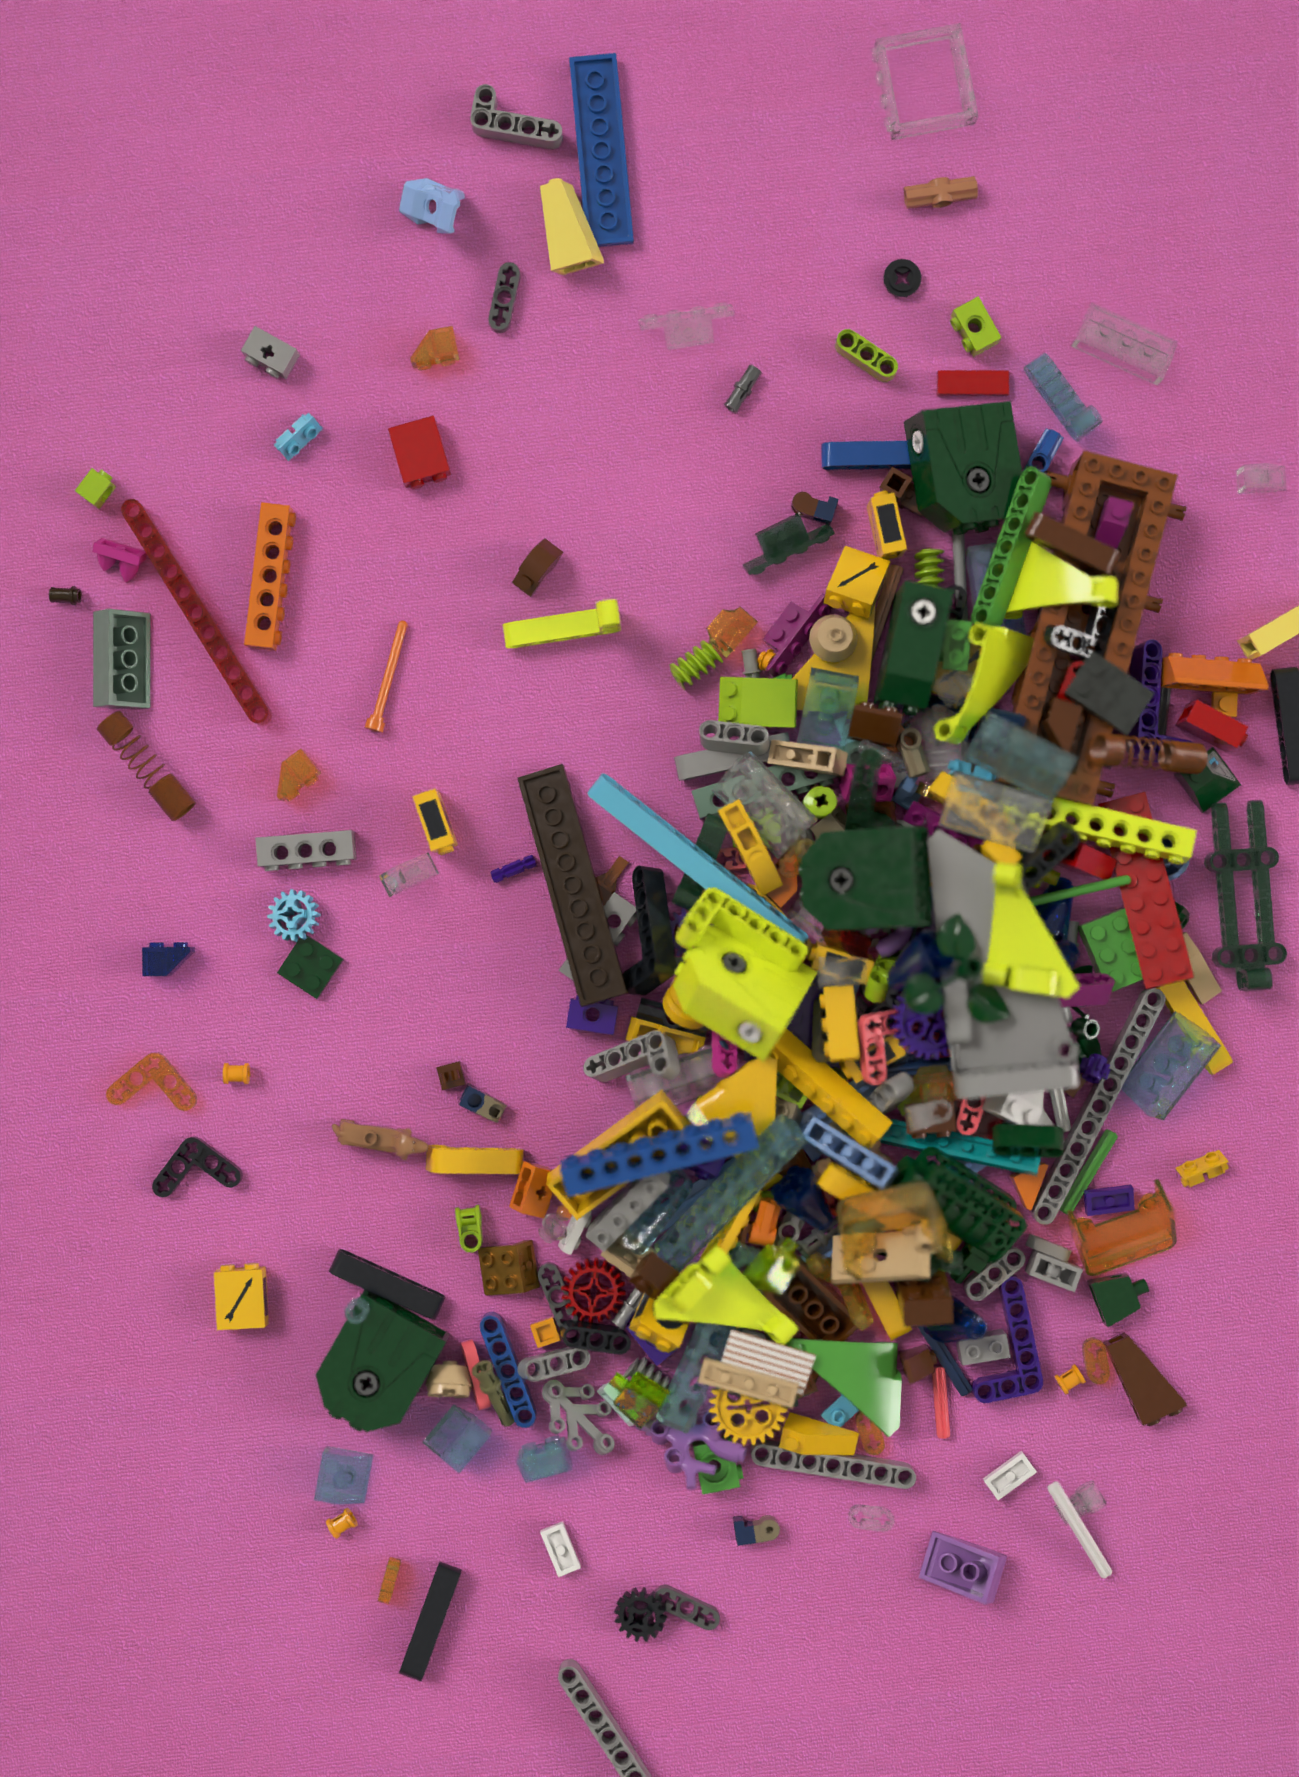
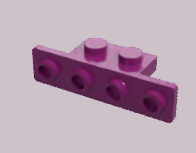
[763,593,833,678]
[903,801,986,849]

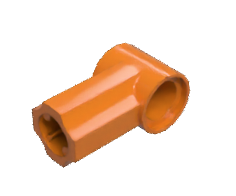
[748,1197,781,1248]

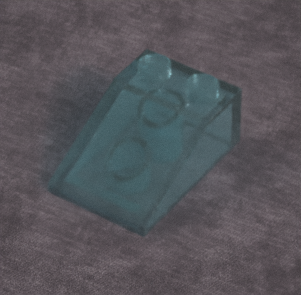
[797,667,859,751]

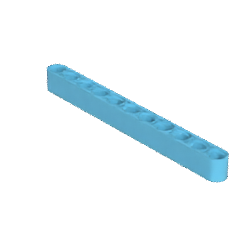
[587,773,809,943]

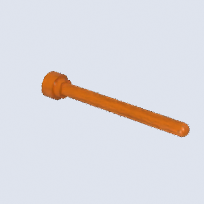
[364,620,407,733]

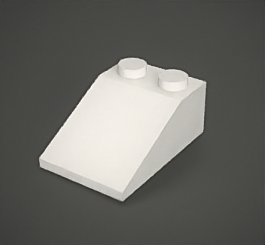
[982,1091,1044,1125]

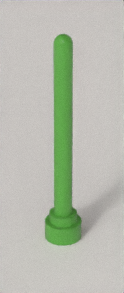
[1028,875,1131,906]

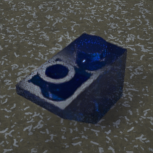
[142,942,195,976]

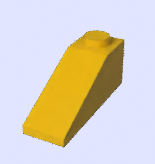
[779,1412,859,1455]

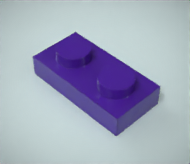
[1084,1184,1135,1216]

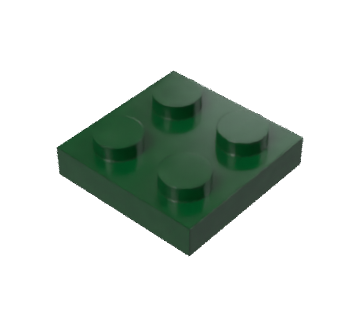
[277,934,344,999]

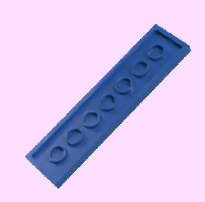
[569,53,634,247]

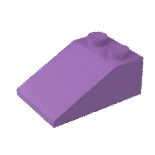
[919,1531,1007,1605]

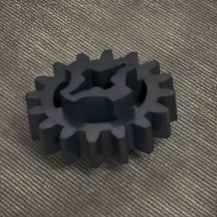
[614,1587,667,1642]

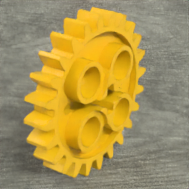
[709,1388,788,1446]

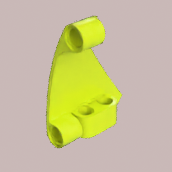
[1004,541,1118,619]
[934,623,1034,745]
[982,862,1079,998]
[654,1245,799,1345]

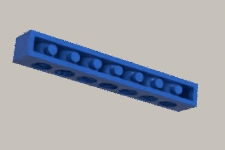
[560,1112,759,1197]

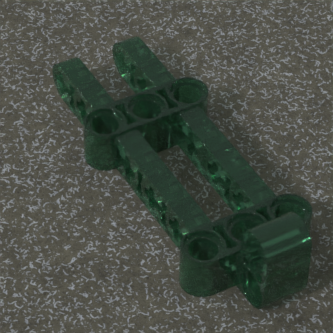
[1204,800,1287,991]

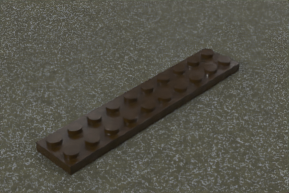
[517,764,628,1007]

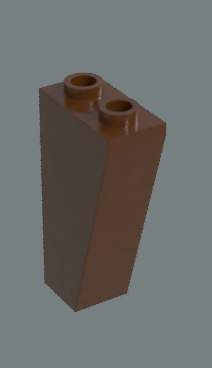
[1103,1332,1187,1426]

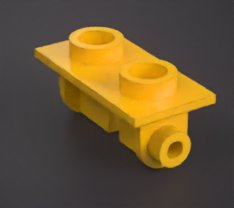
[1175,1150,1229,1188]

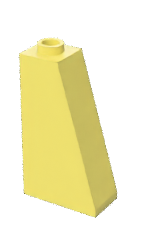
[540,178,604,275]
[1237,605,1299,660]

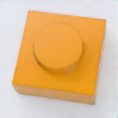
[1211,692,1238,718]
[530,1316,561,1348]

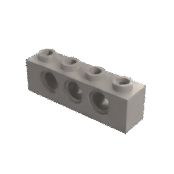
[255,830,356,871]
[559,892,637,980]
[586,1172,670,1252]

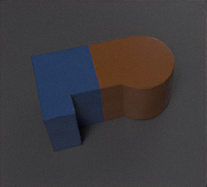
[791,492,839,525]

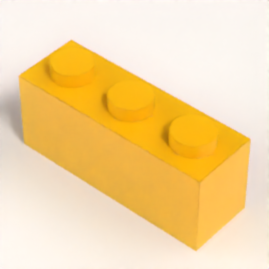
[820,984,860,1063]

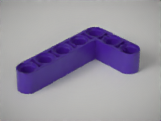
[1125,639,1194,763]
[971,1275,1043,1403]

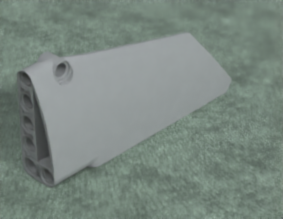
[927,829,1079,1099]

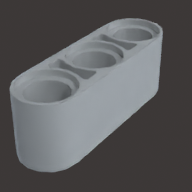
[699,720,769,756]
[866,1072,914,1115]
[963,1246,1025,1301]
[518,1347,590,1381]

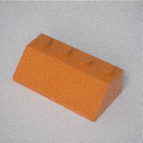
[1160,653,1268,695]

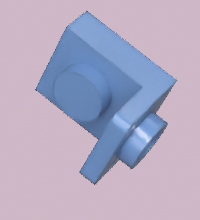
[891,774,922,810]

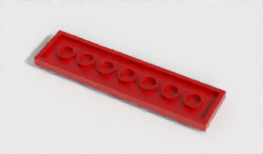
[1098,792,1194,990]

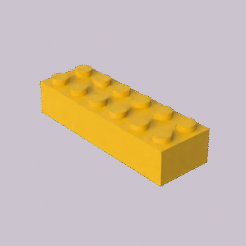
[547,1090,691,1220]

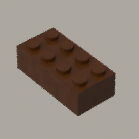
[758,1251,863,1342]

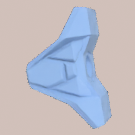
[399,178,465,234]

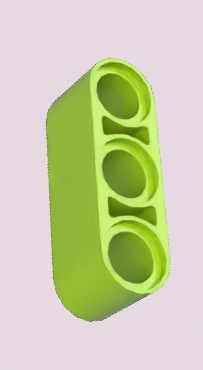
[835,329,898,382]
[864,949,902,1003]

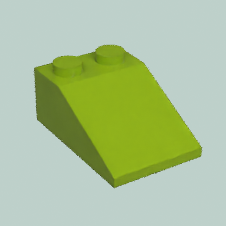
[718,677,798,728]

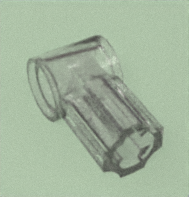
[1054,1481,1106,1526]

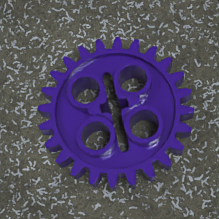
[890,981,950,1060]

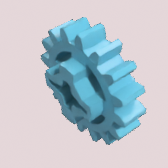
[267,889,321,942]

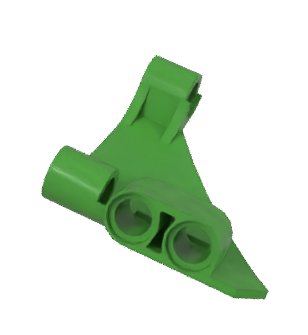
[784,1338,902,1437]

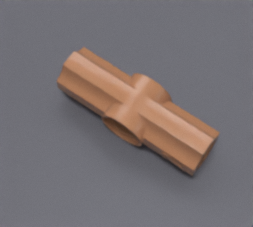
[903,176,978,209]

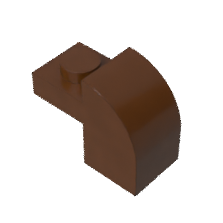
[880,467,923,518]
[512,538,564,597]

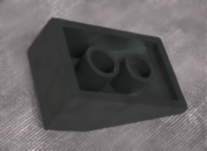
[1064,651,1154,736]

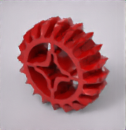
[561,1257,626,1323]

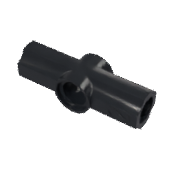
[636,997,708,1037]

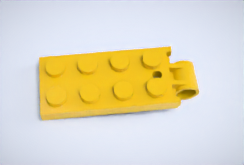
[684,1178,762,1270]

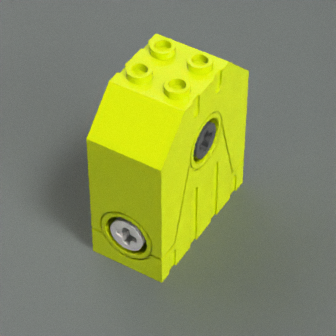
[673,926,818,1061]

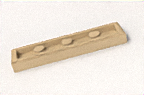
[698,1357,799,1408]

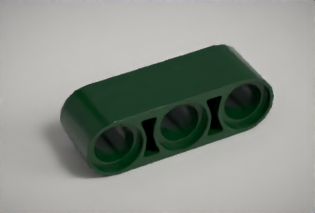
[992,1124,1064,1158]

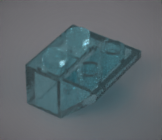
[422,1404,492,1474]
[516,1435,573,1483]

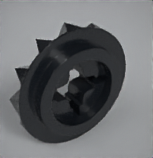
[883,259,921,298]

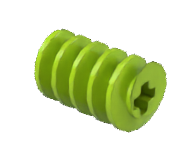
[914,549,944,588]
[669,640,723,691]
[802,786,837,820]

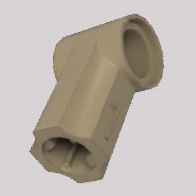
[896,728,930,779]

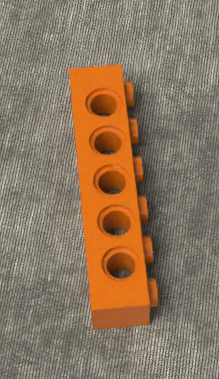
[244,502,296,651]

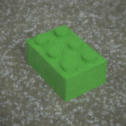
[1078,908,1143,992]

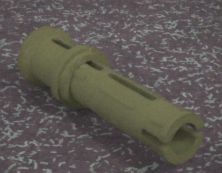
[472,1360,515,1427]

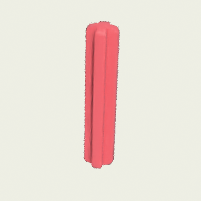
[932,1366,950,1439]

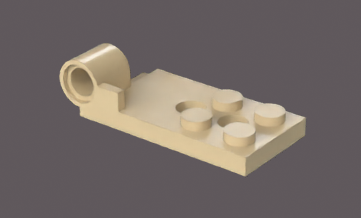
[832,1221,940,1284]

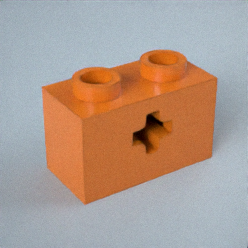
[509,1161,553,1218]

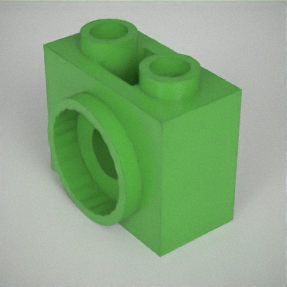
[939,620,972,671]
[693,1435,744,1495]

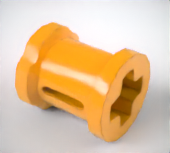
[223,1063,250,1084]
[1054,1364,1086,1395]
[326,1508,358,1539]

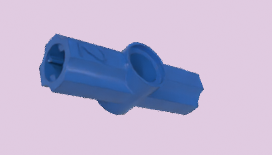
[1022,428,1064,473]

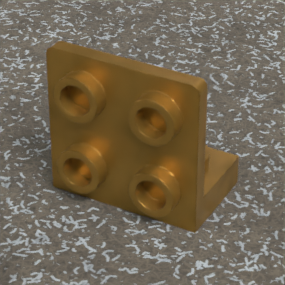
[478,1240,540,1296]

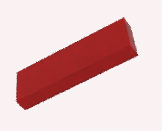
[937,370,1009,396]

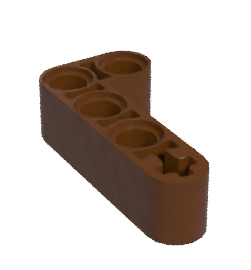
[1024,512,1121,577]

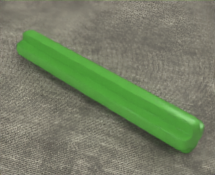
[1059,1129,1118,1215]

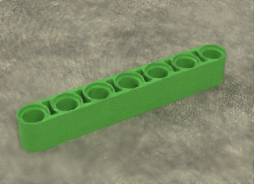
[971,466,1052,627]

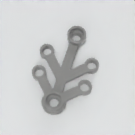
[542,1380,615,1455]

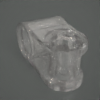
[904,1099,953,1132]

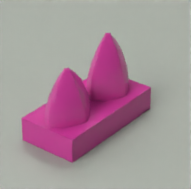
[92,538,147,582]

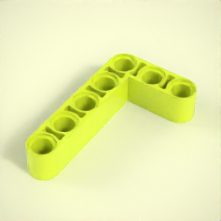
[502,599,621,649]
[676,887,808,972]

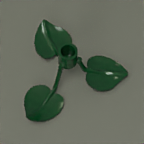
[904,913,1010,1023]
[1068,965,1102,1072]

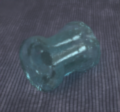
[345,1297,370,1323]

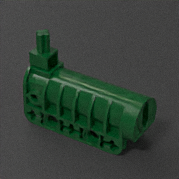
[888,1146,1027,1284]

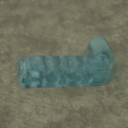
[1024,353,1102,442]
[623,1169,693,1255]

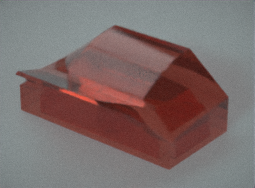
[821,927,873,959]

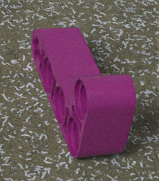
[1058,973,1115,1007]

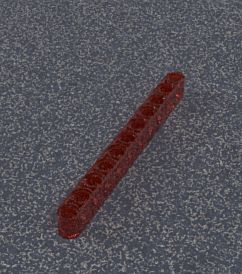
[121,499,272,725]

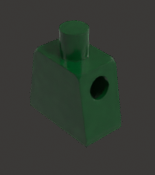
[1087,1273,1149,1327]

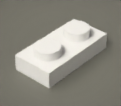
[558,1211,592,1255]
[983,1451,1037,1500]
[540,1521,581,1577]

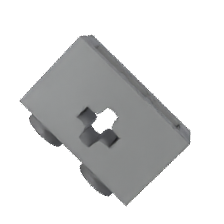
[241,326,300,379]
[1025,1249,1083,1292]
[955,1329,1010,1366]

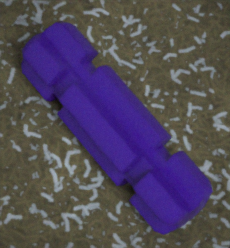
[490,855,537,883]

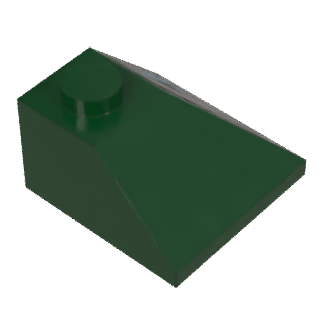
[1174,747,1241,813]

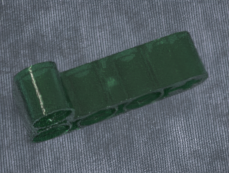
[845,748,896,830]
[671,813,728,911]

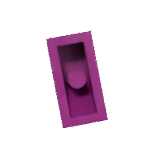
[1094,497,1133,550]

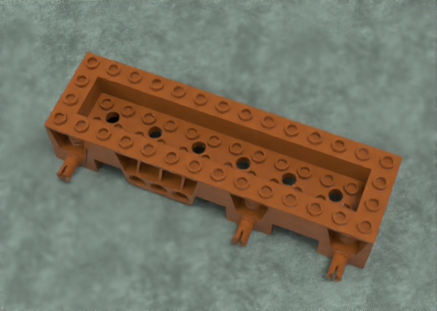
[971,450,1187,805]

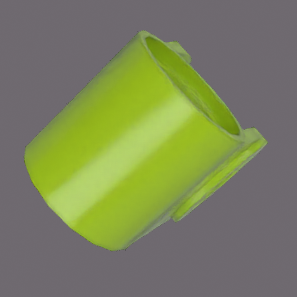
[455,1204,483,1252]

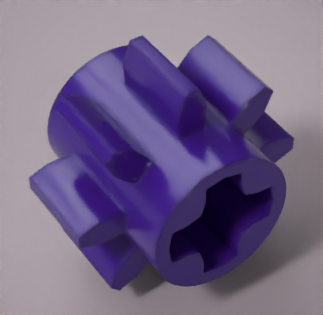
[1079,1053,1110,1084]

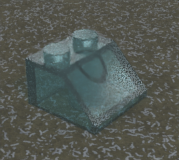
[314,1446,374,1504]

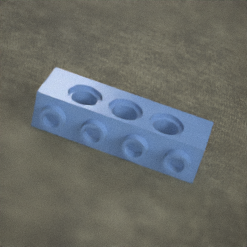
[801,1116,899,1193]

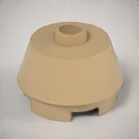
[809,615,858,662]
[425,1361,473,1398]

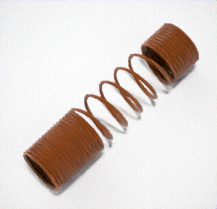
[97,711,196,821]
[1090,733,1208,774]

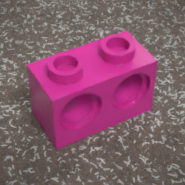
[839,764,897,802]

